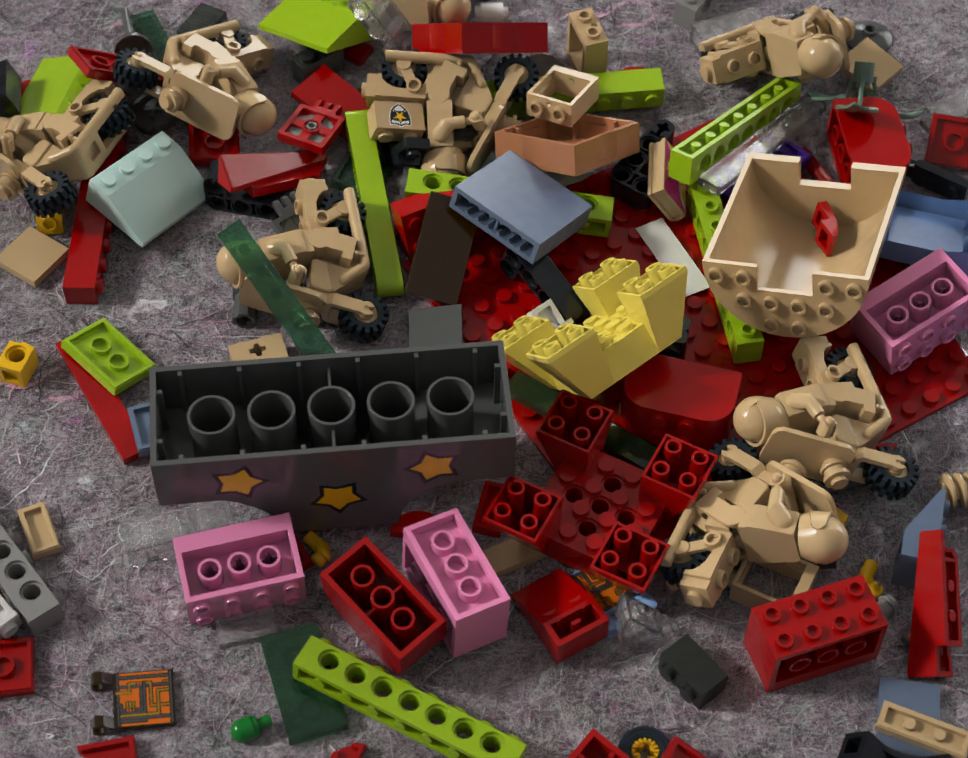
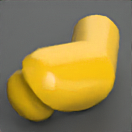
[303,531,332,567]
[858,559,883,599]

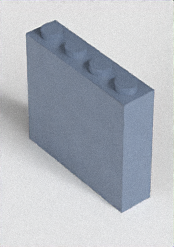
[449,150,592,265]

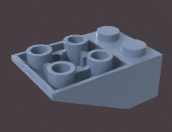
[891,488,950,589]

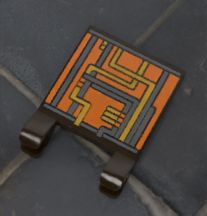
[90,669,176,736]

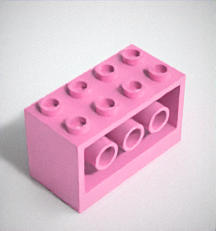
[851,248,968,375]
[402,507,511,659]
[172,512,306,625]

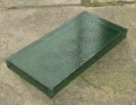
[259,621,349,746]

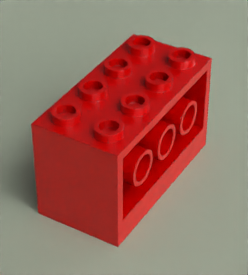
[743,574,888,693]

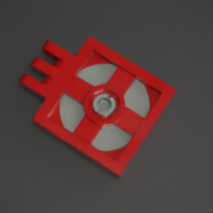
[277,99,346,156]

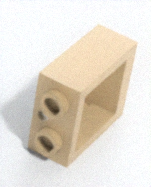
[566,8,609,73]
[526,65,599,127]
[727,559,819,608]

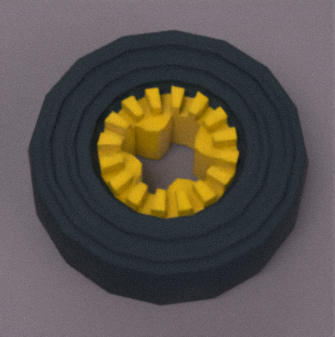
[618,726,670,758]

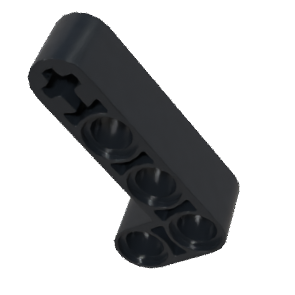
[609,119,675,210]
[203,159,297,220]
[500,248,590,325]

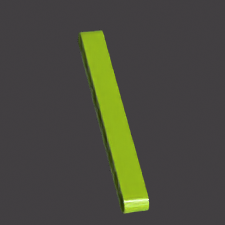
[344,109,404,298]

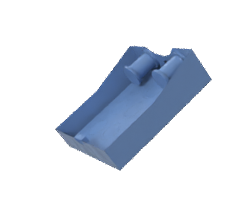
[879,191,968,276]

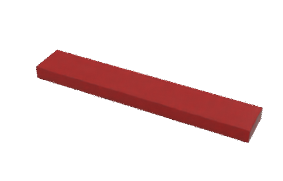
[55,341,144,465]

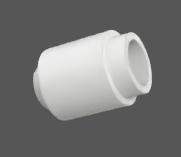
[474,2,509,22]

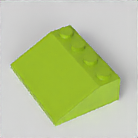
[258,0,379,53]
[10,56,98,118]

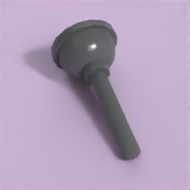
[114,8,153,54]

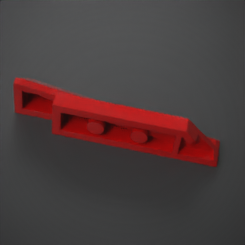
[218,152,327,197]

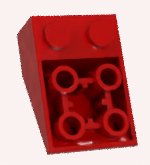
[390,190,482,261]
[510,568,609,664]

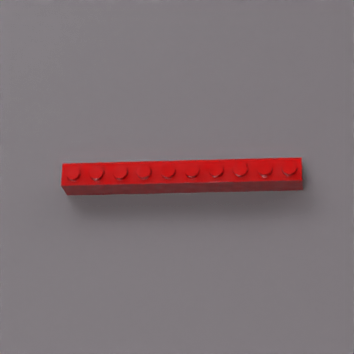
[62,94,132,304]

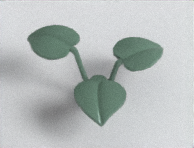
[808,62,924,119]

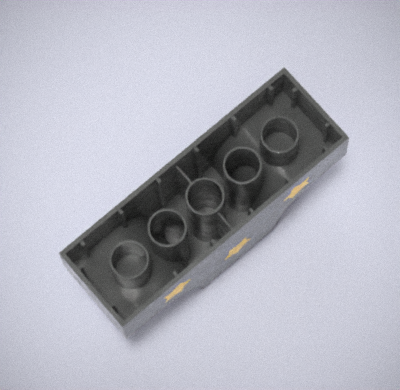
[150,340,516,532]

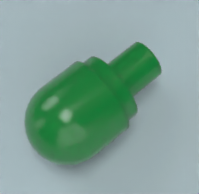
[230,714,273,743]

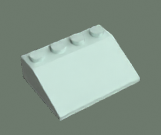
[86,131,206,247]

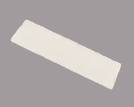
[635,218,710,297]

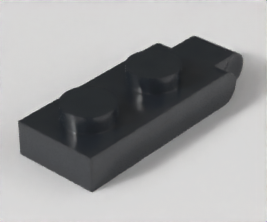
[906,159,968,200]

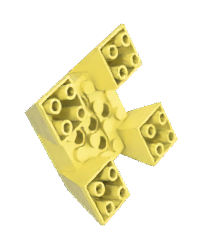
[491,257,688,399]

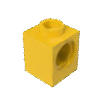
[0,340,39,388]

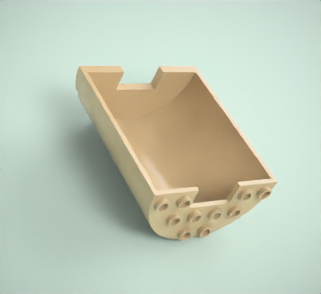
[702,152,906,338]

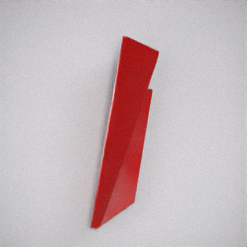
[907,529,962,678]

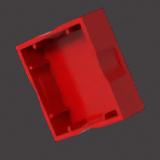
[412,22,548,54]

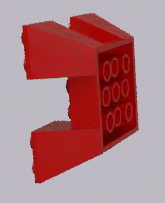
[482,389,719,594]

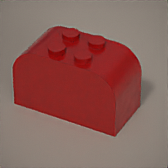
[826,96,912,191]
[620,354,743,451]
[320,536,447,675]

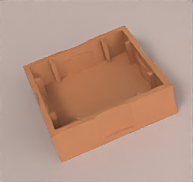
[495,113,640,177]

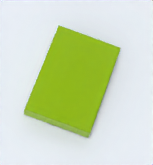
[61,317,157,396]

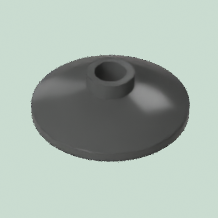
[846,20,892,51]

